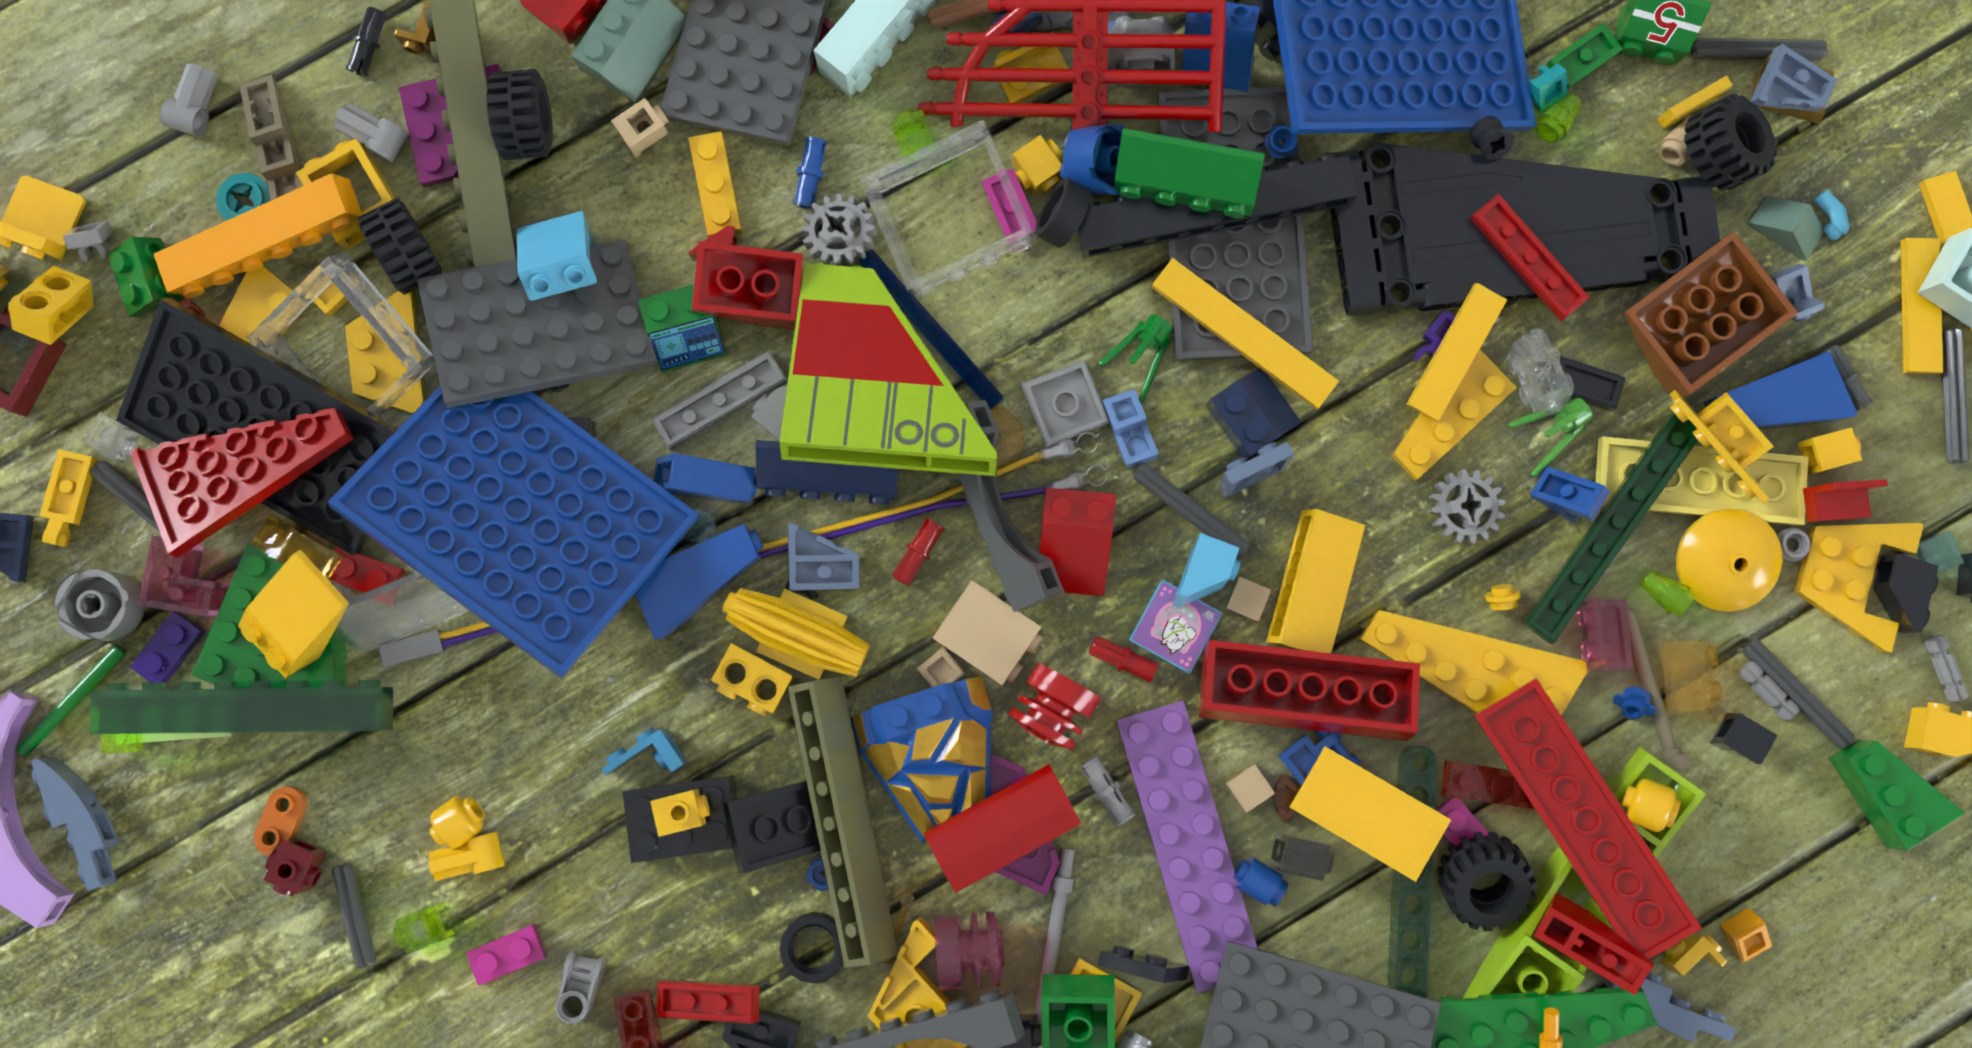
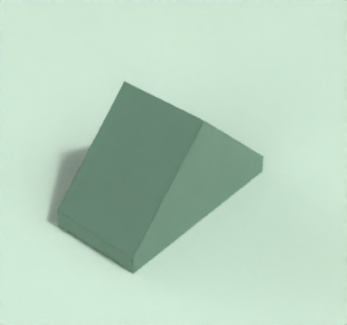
[1747,195,1824,261]

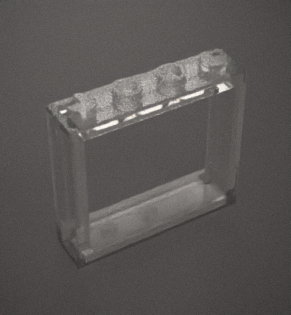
[859,120,1037,297]
[247,253,435,417]

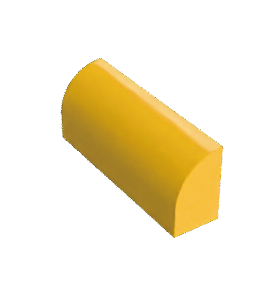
[1266,509,1365,653]

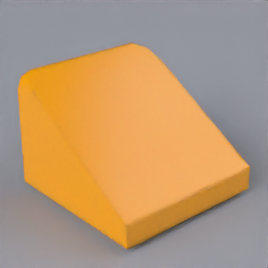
[1720,908,1772,963]

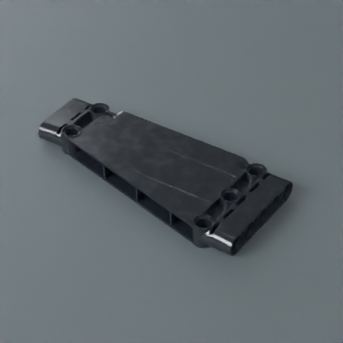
[1325,143,1720,316]

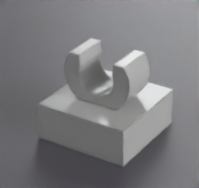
[63,221,113,262]

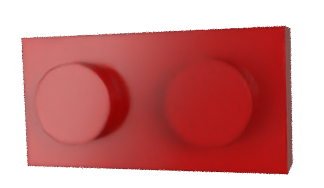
[324,546,405,602]

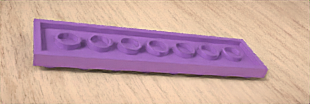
[1116,701,1258,993]

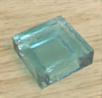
[1917,531,1964,573]

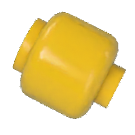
[1621,779,1681,832]
[429,796,485,849]

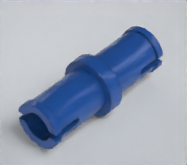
[793,137,827,209]

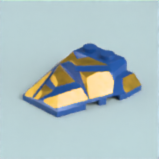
[850,676,993,843]

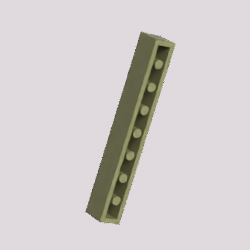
[424,0,517,268]
[788,676,898,968]

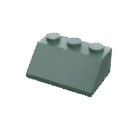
[571,0,687,104]

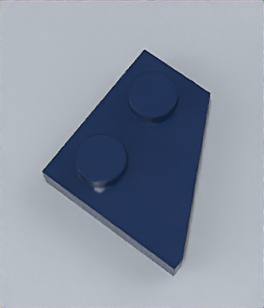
[0,513,34,583]

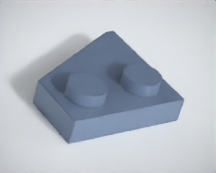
[788,523,860,591]

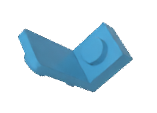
[601,727,688,775]

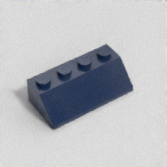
[756,440,900,505]

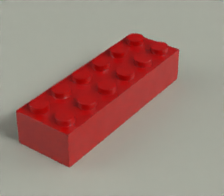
[1198,640,1420,741]

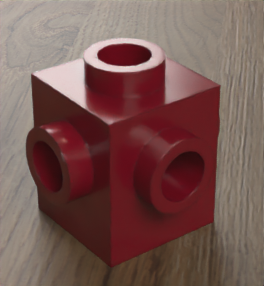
[264,837,327,896]

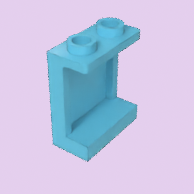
[516,211,597,301]

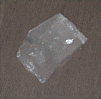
[81,411,141,463]

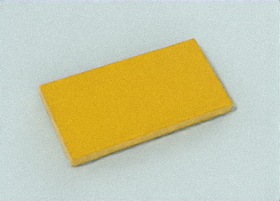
[1289,746,1451,882]

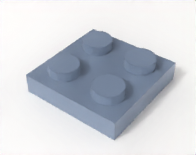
[1218,442,1294,499]

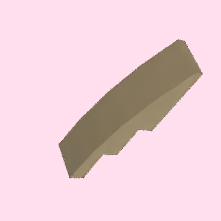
[239,74,303,200]

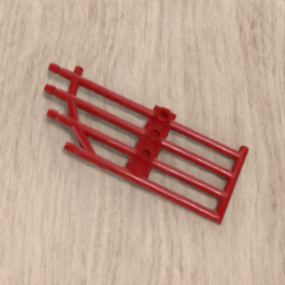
[917,0,1226,132]

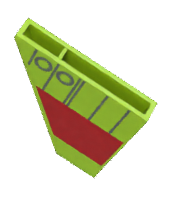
[779,263,997,476]

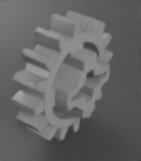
[801,193,877,266]
[1428,469,1506,545]

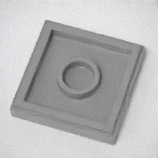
[1021,359,1110,448]

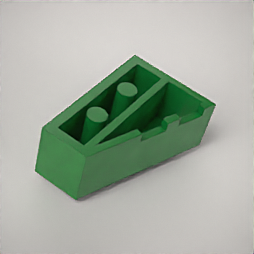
[1828,740,1965,851]

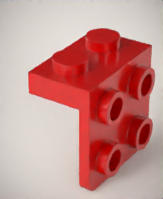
[520,0,607,45]

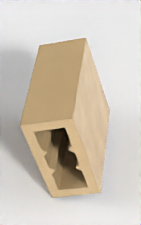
[933,580,1043,686]

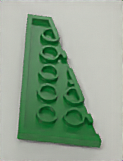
[1430,987,1658,1048]

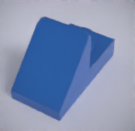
[1530,466,1610,522]

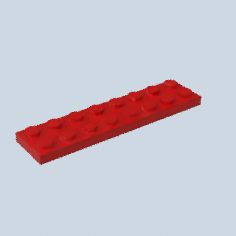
[1473,678,1702,959]

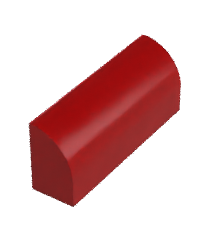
[924,764,1081,893]

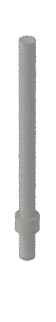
[1034,848,1075,1048]

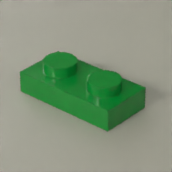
[1546,23,1623,90]

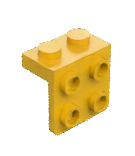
[0,176,86,261]

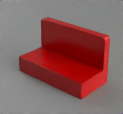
[1803,479,1888,523]

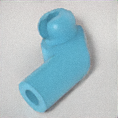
[1813,189,1850,240]

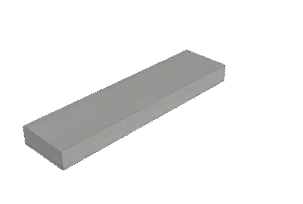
[651,350,788,450]

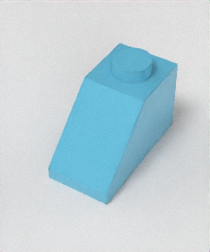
[1172,533,1241,608]

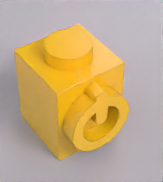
[1012,135,1063,196]
[650,789,710,837]

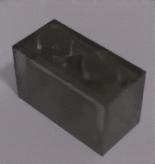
[1269,831,1334,881]

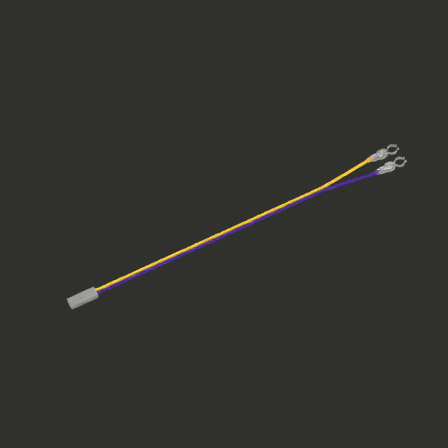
[378,432,1112,668]

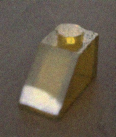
[251,514,344,580]

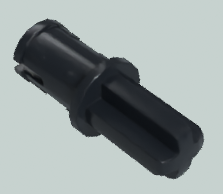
[345,7,386,77]

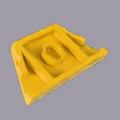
[345,290,427,414]

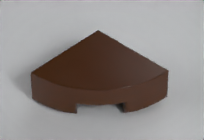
[1273,773,1300,823]

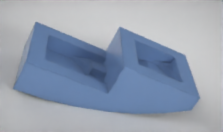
[1103,389,1159,470]

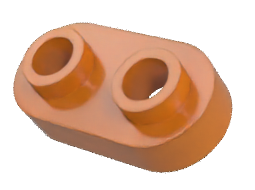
[254,786,308,856]

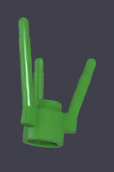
[1508,398,1593,477]

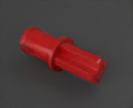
[893,518,945,585]
[1089,636,1159,683]

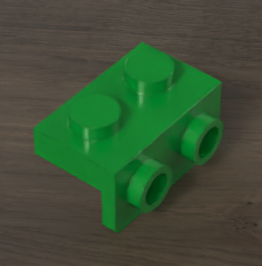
[108,237,182,317]

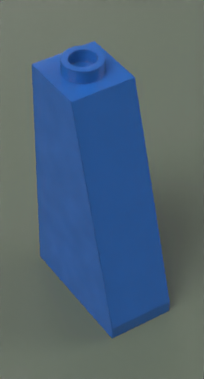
[1703,351,1858,429]
[635,524,763,641]

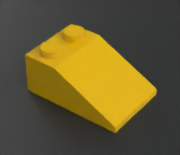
[238,549,349,678]

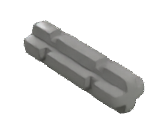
[1925,635,1969,702]
[1738,661,1799,720]

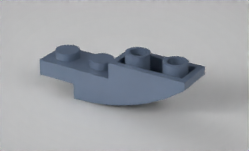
[31,757,120,891]
[1598,972,1736,1043]

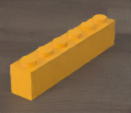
[153,173,363,298]

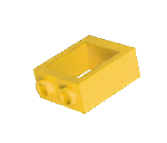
[296,138,396,250]

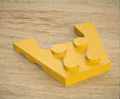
[1793,523,1924,653]
[868,917,968,1048]

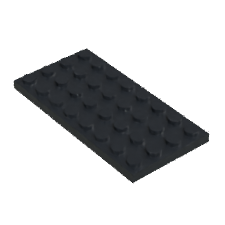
[116,298,398,556]

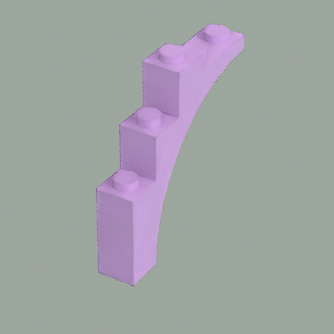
[0,692,74,928]

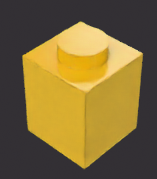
[1797,427,1862,475]

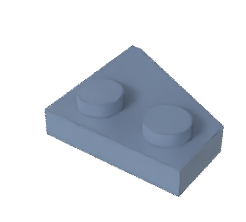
[1750,44,1837,112]

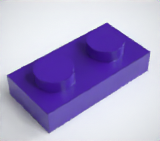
[130,611,206,688]

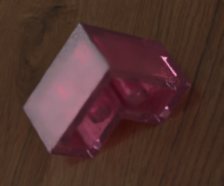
[137,535,230,618]

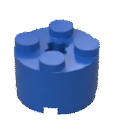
[1060,124,1128,196]

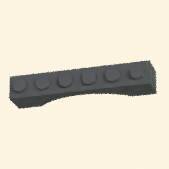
[956,400,1065,612]
[814,989,1025,1048]

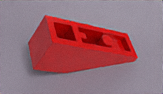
[1534,892,1654,995]

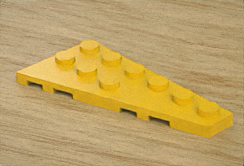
[1359,610,1593,715]

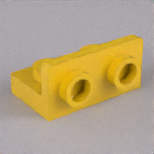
[993,32,1069,103]

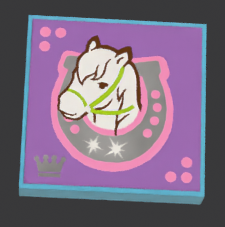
[1128,580,1223,674]

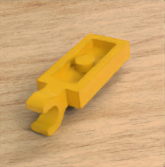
[39,449,98,548]

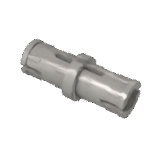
[1079,755,1136,827]

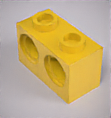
[8,266,94,345]
[711,643,796,716]

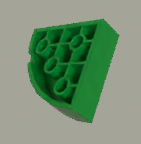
[192,544,347,727]

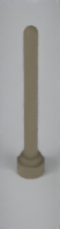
[1621,608,1691,771]

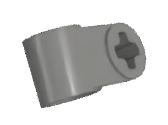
[556,950,606,1024]

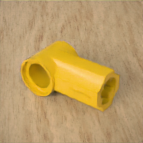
[428,831,505,882]

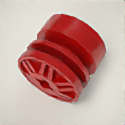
[1008,662,1101,751]

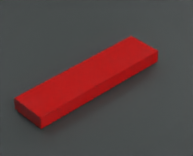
[1470,193,1590,322]

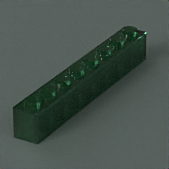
[89,680,393,734]

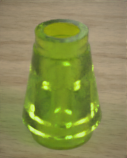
[1535,93,1582,143]
[1640,569,1696,617]

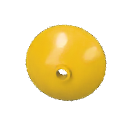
[1676,508,1782,612]

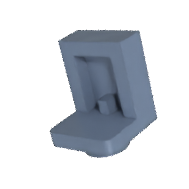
[1770,264,1825,321]

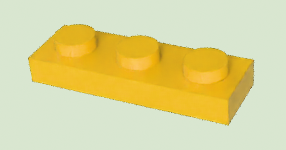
[688,131,742,238]

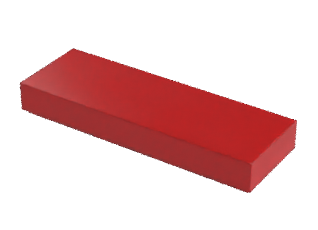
[657,980,759,1024]

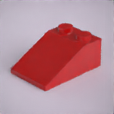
[692,241,803,330]
[1039,487,1116,596]

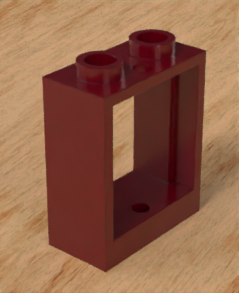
[0,307,67,417]

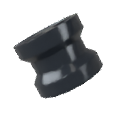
[1469,116,1514,160]

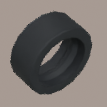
[1035,178,1091,248]
[779,912,844,983]

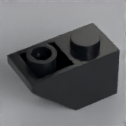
[1873,554,1939,634]

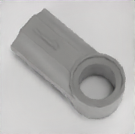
[160,63,219,137]
[334,103,409,163]

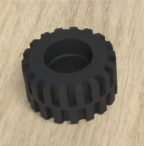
[486,69,553,160]
[1684,94,1777,191]
[358,198,442,295]
[1437,832,1537,931]

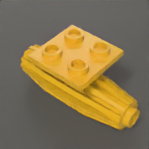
[722,588,870,680]

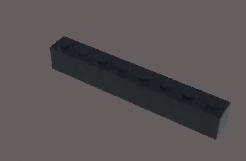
[1077,153,1357,258]

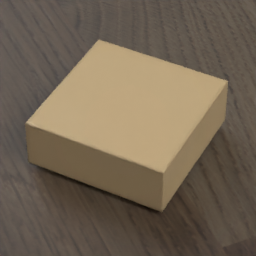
[1225,576,1271,622]
[917,646,966,687]
[1225,764,1275,813]

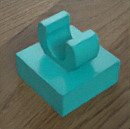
[1528,63,1568,112]

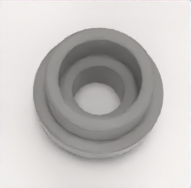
[1777,527,1810,562]

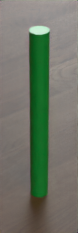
[15,644,127,757]

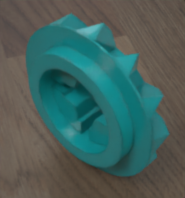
[216,173,271,221]

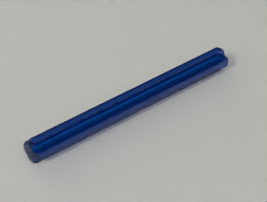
[859,249,1003,410]

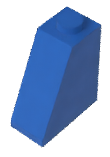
[653,453,757,504]

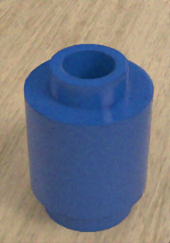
[1233,857,1289,907]

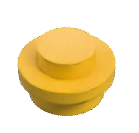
[1485,584,1521,610]

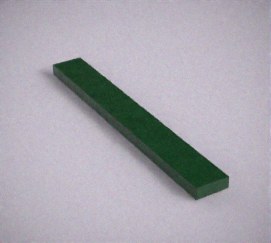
[1522,405,1699,644]

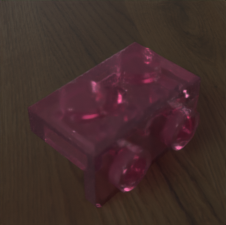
[1577,597,1633,672]

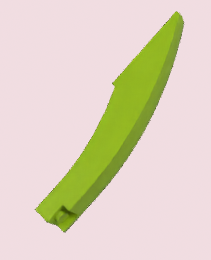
[1462,747,1706,999]

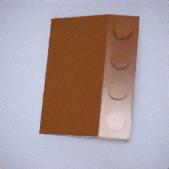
[1623,231,1798,398]

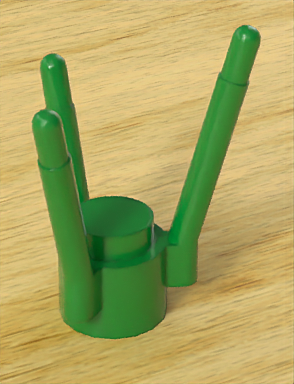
[1099,314,1173,404]

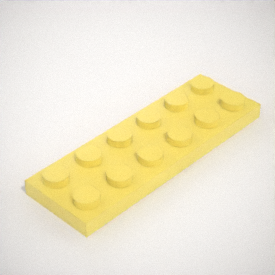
[1595,436,1809,526]

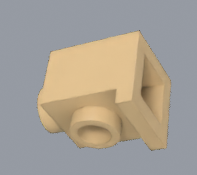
[611,98,669,158]

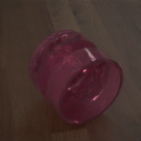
[934,910,1004,992]

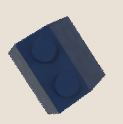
[1205,368,1301,460]

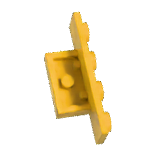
[1670,390,1774,503]

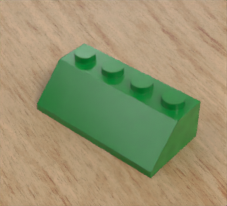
[1115,128,1265,218]

